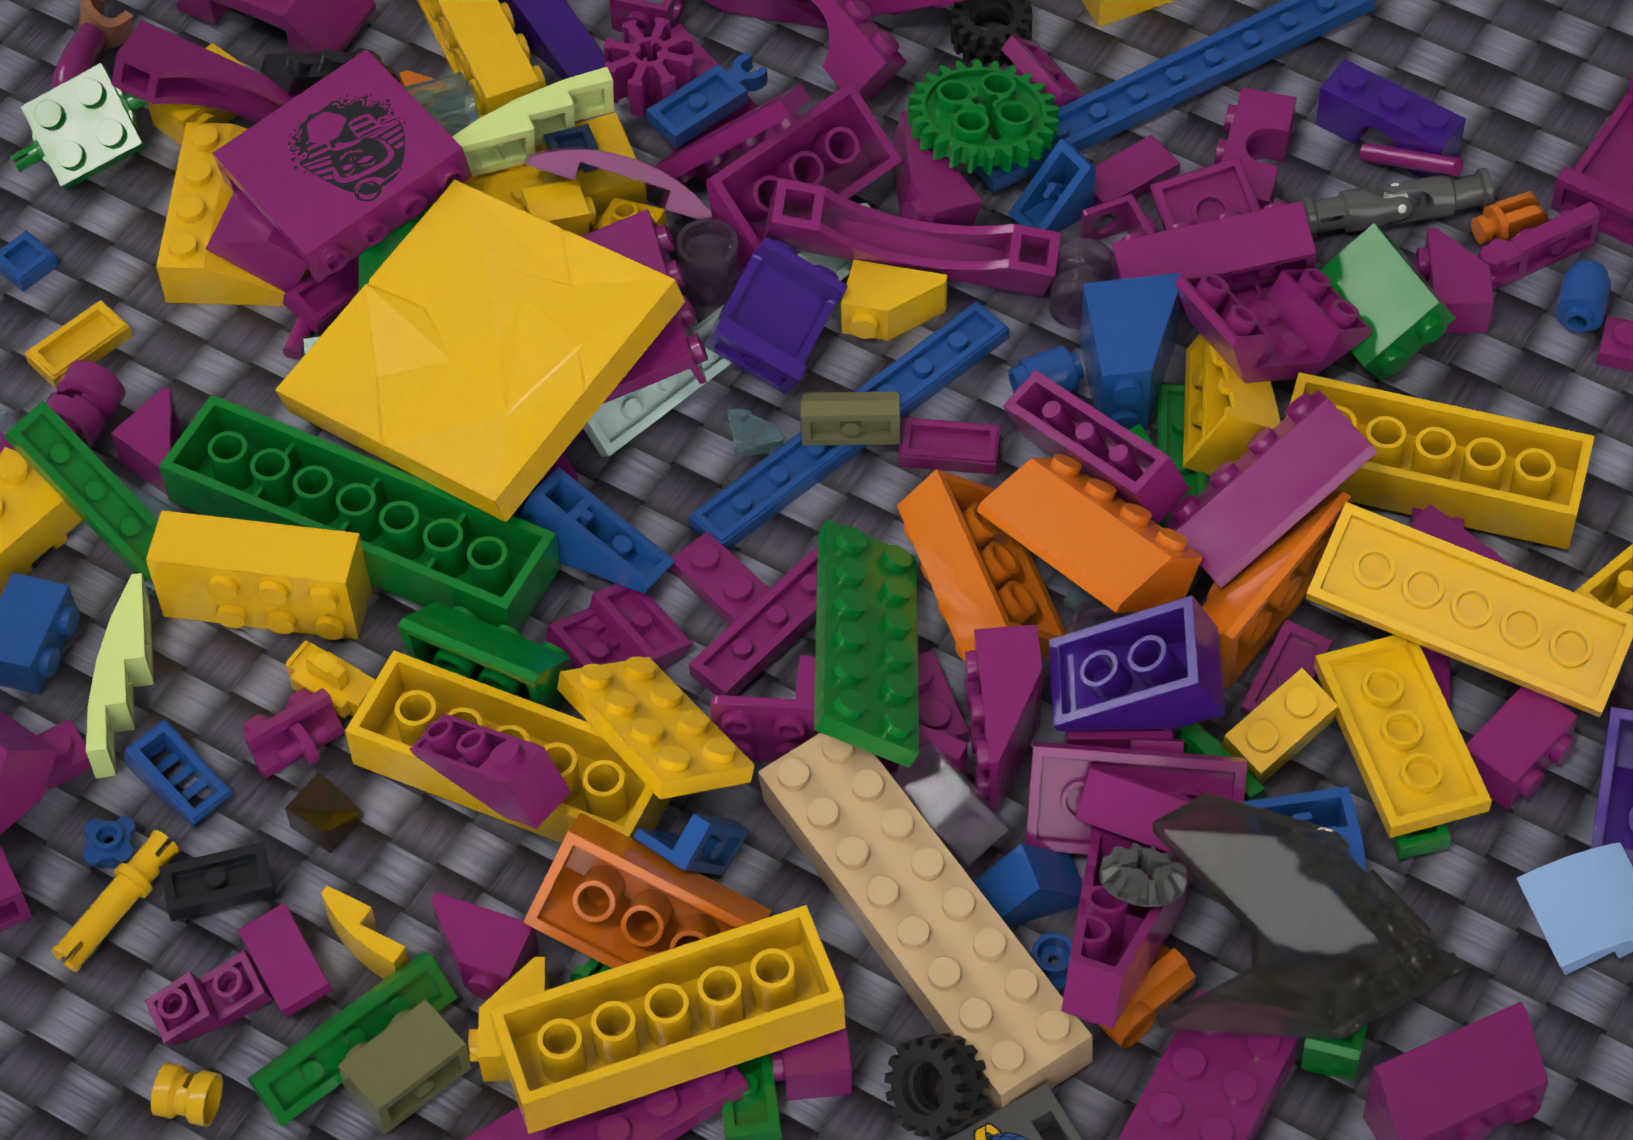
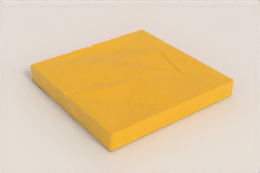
[275,180,685,522]

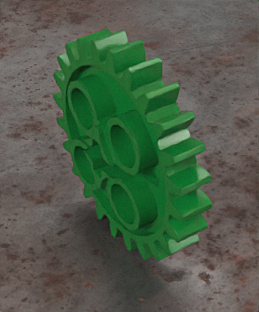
[907,59,1059,175]

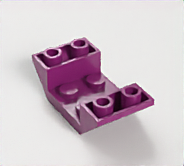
[176,0,376,53]
[1175,268,1372,383]

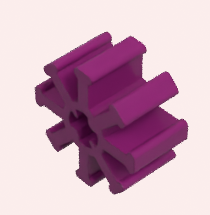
[603,17,696,117]

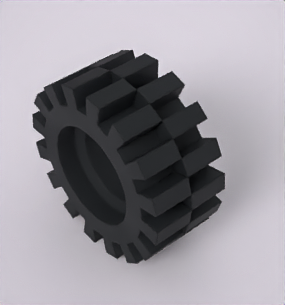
[951,0,1033,67]

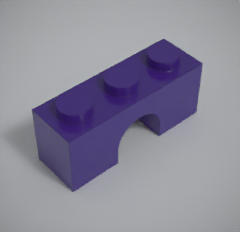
[1316,59,1466,178]

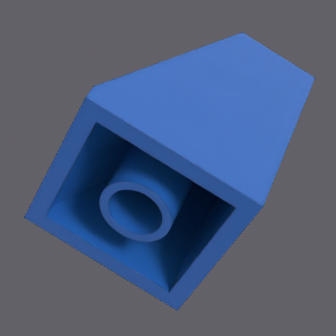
[1080,273,1180,430]

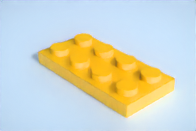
[1314,635,1492,838]
[557,656,755,800]

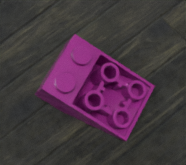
[964,624,1043,818]

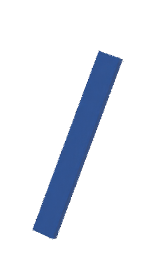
[689,301,1009,550]

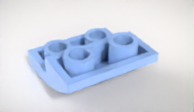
[1516,842,1633,975]

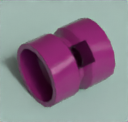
[46,360,126,449]

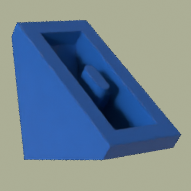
[1008,138,1096,232]
[974,843,1083,927]

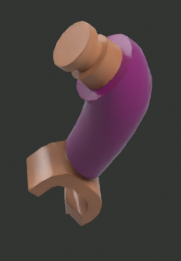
[51,0,134,89]

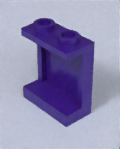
[703,238,848,394]

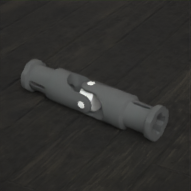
[1300,168,1494,239]

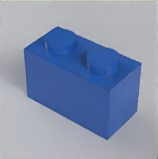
[0,573,80,695]

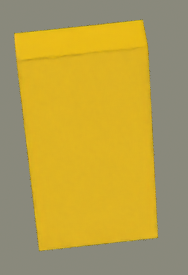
[25,300,133,390]

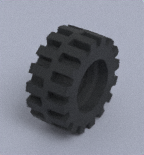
[885,1033,989,1137]

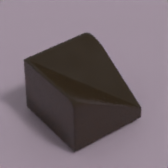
[285,773,364,853]

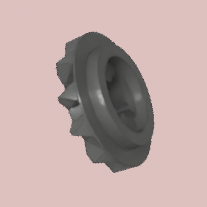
[1099,842,1187,907]

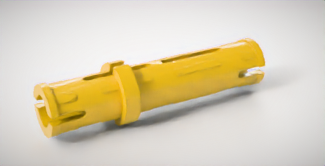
[51,830,180,972]

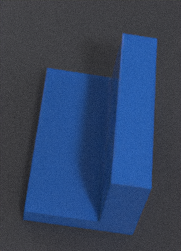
[634,813,750,875]

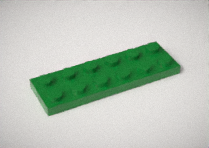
[814,519,919,768]

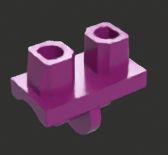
[243,688,345,779]

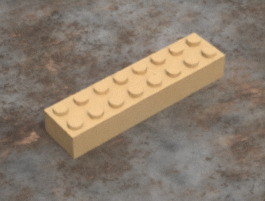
[758,733,1093,1111]

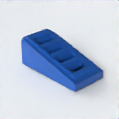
[124,719,233,827]

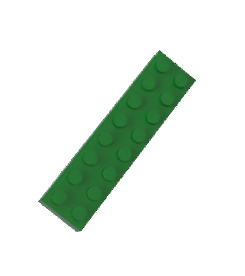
[159,394,561,632]

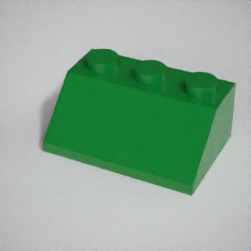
[398,602,573,711]

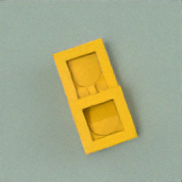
[321,885,409,979]

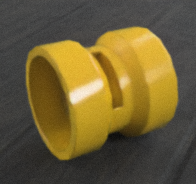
[151,1062,223,1127]

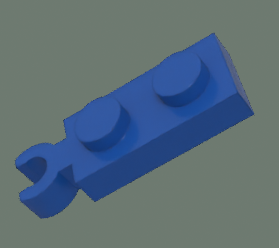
[646,53,768,149]

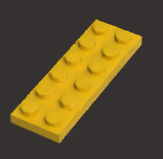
[1306,502,1633,718]

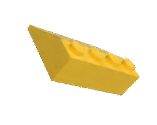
[156,122,311,306]

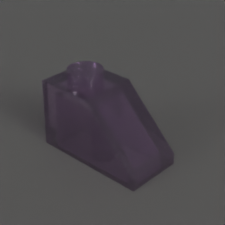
[891,740,1008,865]

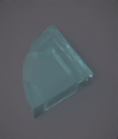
[727,409,784,458]

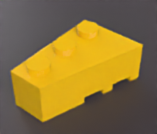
[1183,333,1281,476]
[0,447,83,597]

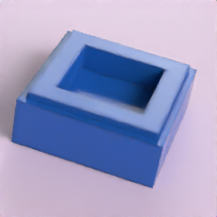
[0,230,59,292]

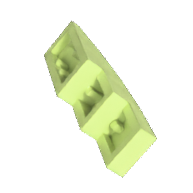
[452,67,614,177]
[86,573,154,778]

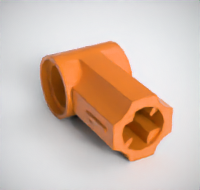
[1097,945,1196,1049]

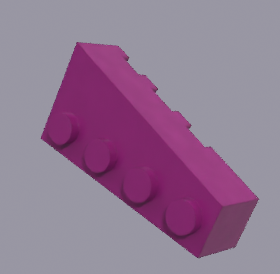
[1061,826,1193,1029]

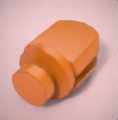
[1471,191,1548,245]

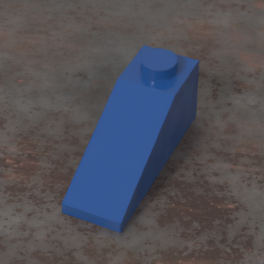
[518,467,675,594]

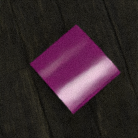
[546,584,692,671]

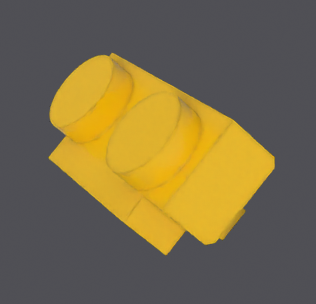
[285,640,375,719]

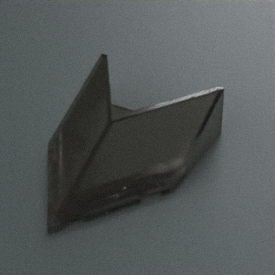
[1152,793,1467,1040]

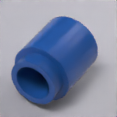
[1555,260,1611,333]
[1008,345,1084,394]

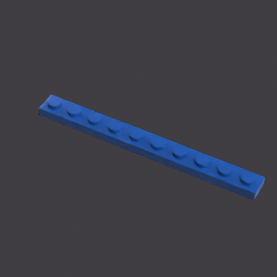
[974,0,1376,193]

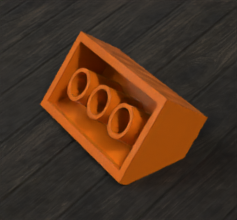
[976,454,1203,613]
[896,469,1067,663]
[1202,491,1352,691]
[523,812,772,968]

